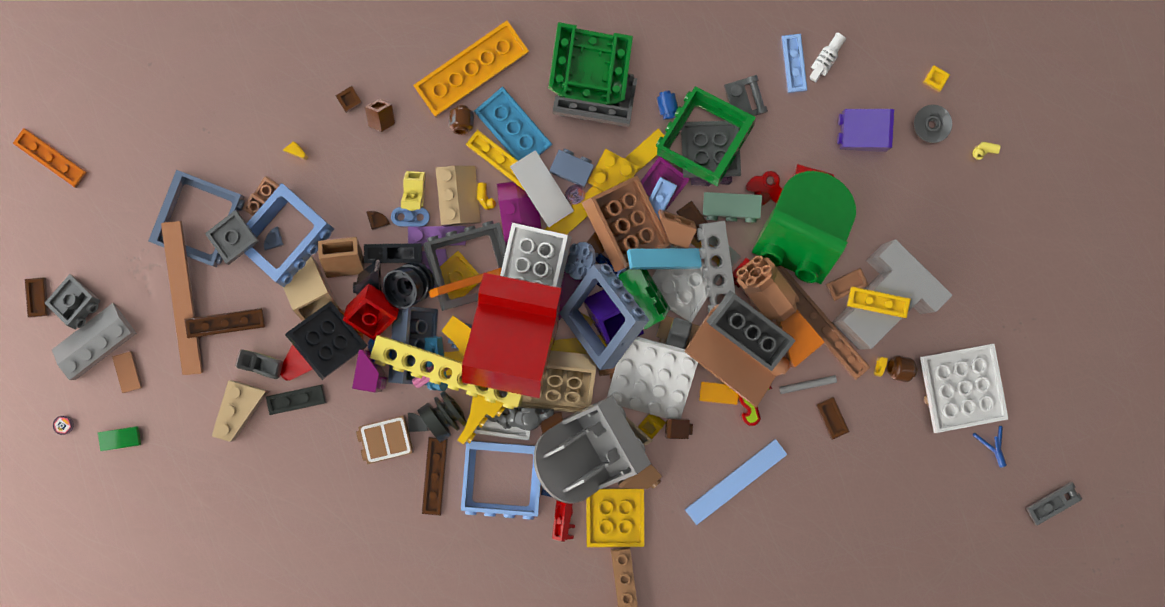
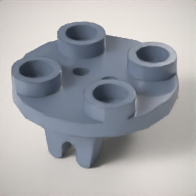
[565,242,598,280]

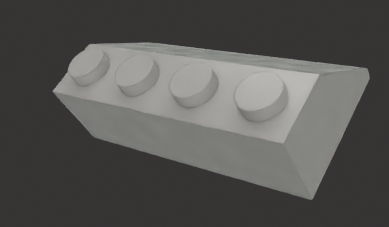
[52,303,136,380]

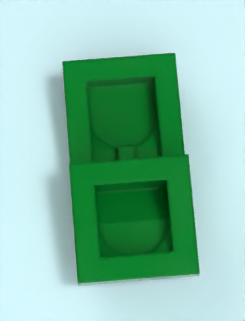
[98,426,141,451]

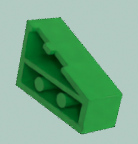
[618,267,671,329]

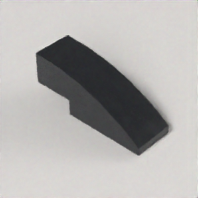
[364,243,422,263]

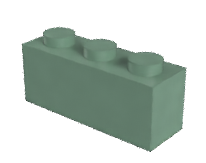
[703,192,762,223]

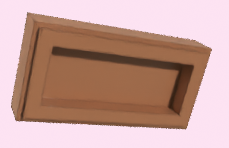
[826,268,869,301]
[112,351,142,393]

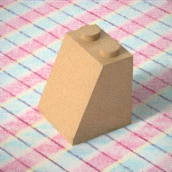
[283,256,340,321]

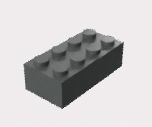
[706,290,796,371]

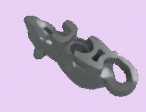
[494,408,554,431]

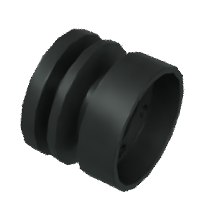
[417,391,467,443]

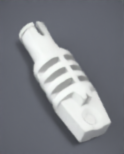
[810,33,846,83]

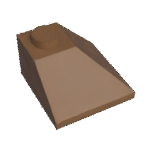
[617,463,662,489]

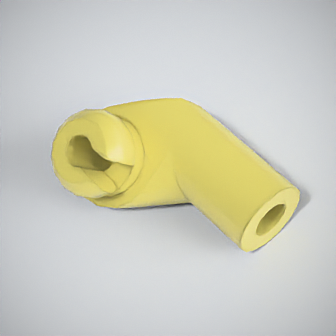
[972,142,1000,160]

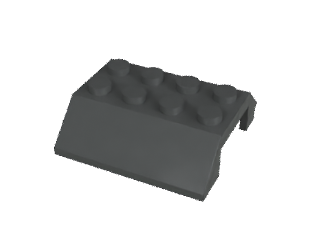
[553,74,637,127]

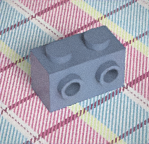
[549,149,594,188]

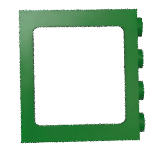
[656,86,756,187]

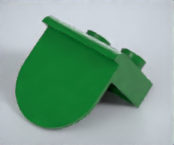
[752,171,856,284]

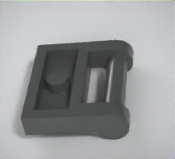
[724,75,768,116]

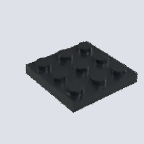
[285,301,368,380]

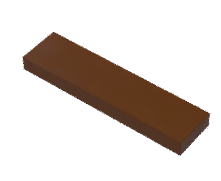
[184,308,265,338]
[422,437,448,516]

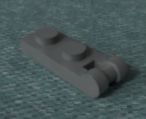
[1026,482,1082,525]

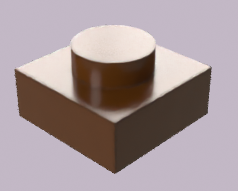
[335,86,362,113]

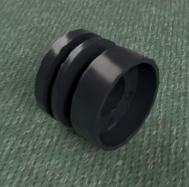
[382,261,434,309]

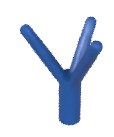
[973,426,1007,468]

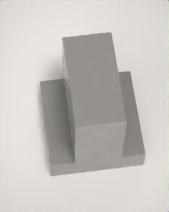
[832,239,952,349]

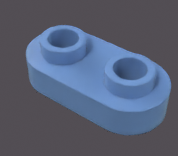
[391,207,430,227]

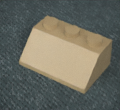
[436,166,481,226]

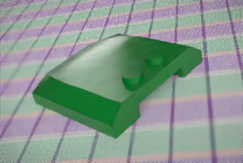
[548,22,633,105]

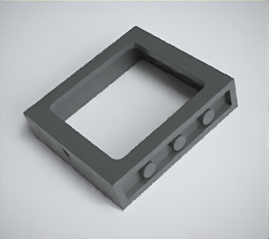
[423,221,506,311]

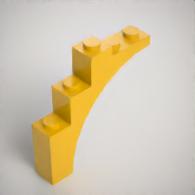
[442,315,506,445]

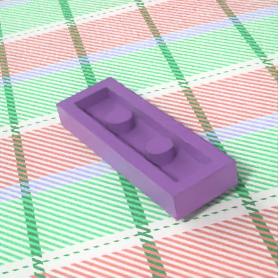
[408,226,466,246]

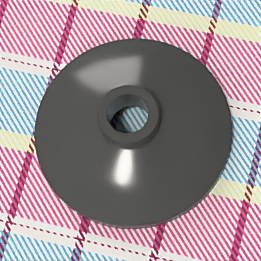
[914,105,952,143]

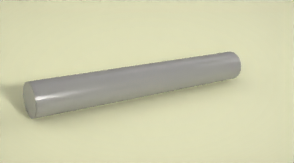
[779,375,837,394]

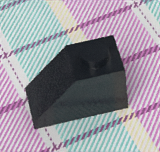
[353,260,382,296]

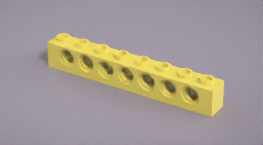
[370,335,524,410]

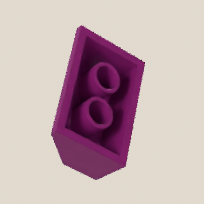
[352,350,388,393]

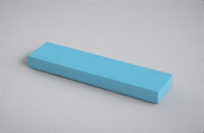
[627,248,702,270]

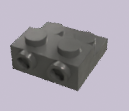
[45,274,100,330]

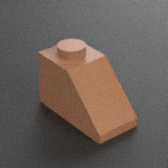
[658,209,697,248]

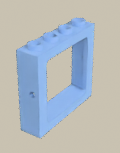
[461,440,541,520]

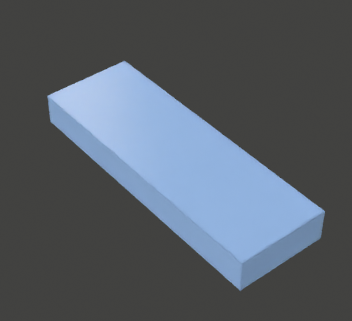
[781,34,807,93]

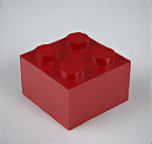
[343,284,399,340]

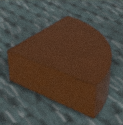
[366,211,391,230]

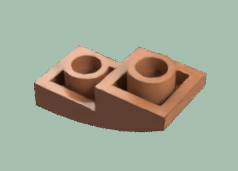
[242,176,280,216]

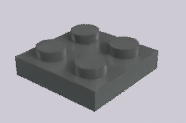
[205,210,259,265]

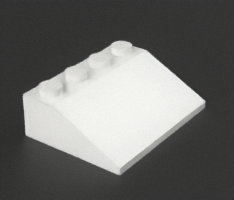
[500,223,572,288]

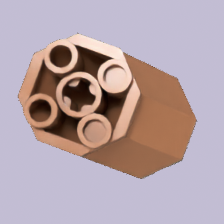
[737,256,799,322]

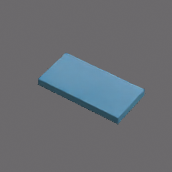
[474,87,552,161]

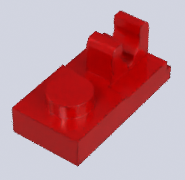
[552,501,575,542]

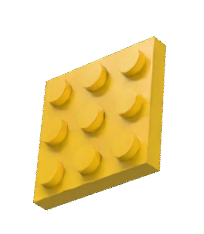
[586,488,644,547]

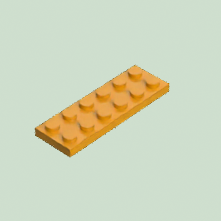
[413,20,529,117]

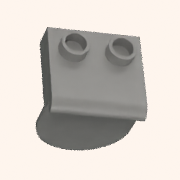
[534,395,651,503]

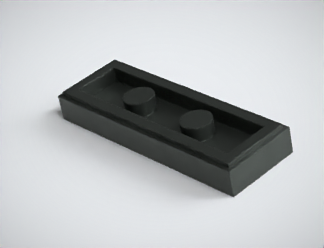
[266,384,327,415]

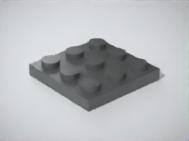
[681,121,741,178]

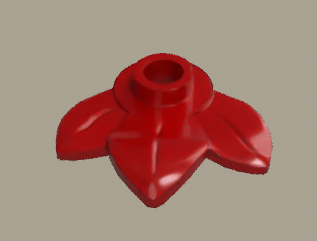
[746,171,782,206]

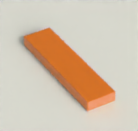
[13,128,87,188]
[429,268,502,298]

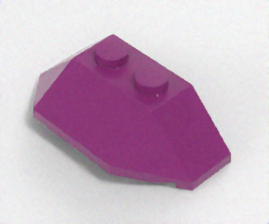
[497,182,542,248]

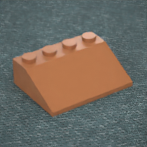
[581,176,671,272]

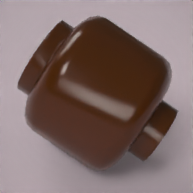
[449,105,474,135]
[887,355,918,382]

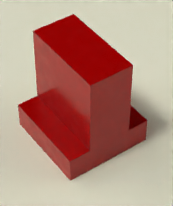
[462,273,562,398]

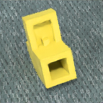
[401,171,425,211]

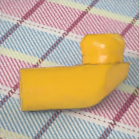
[477,182,496,210]

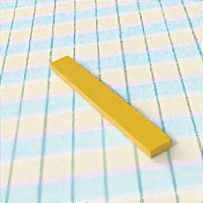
[544,128,665,235]

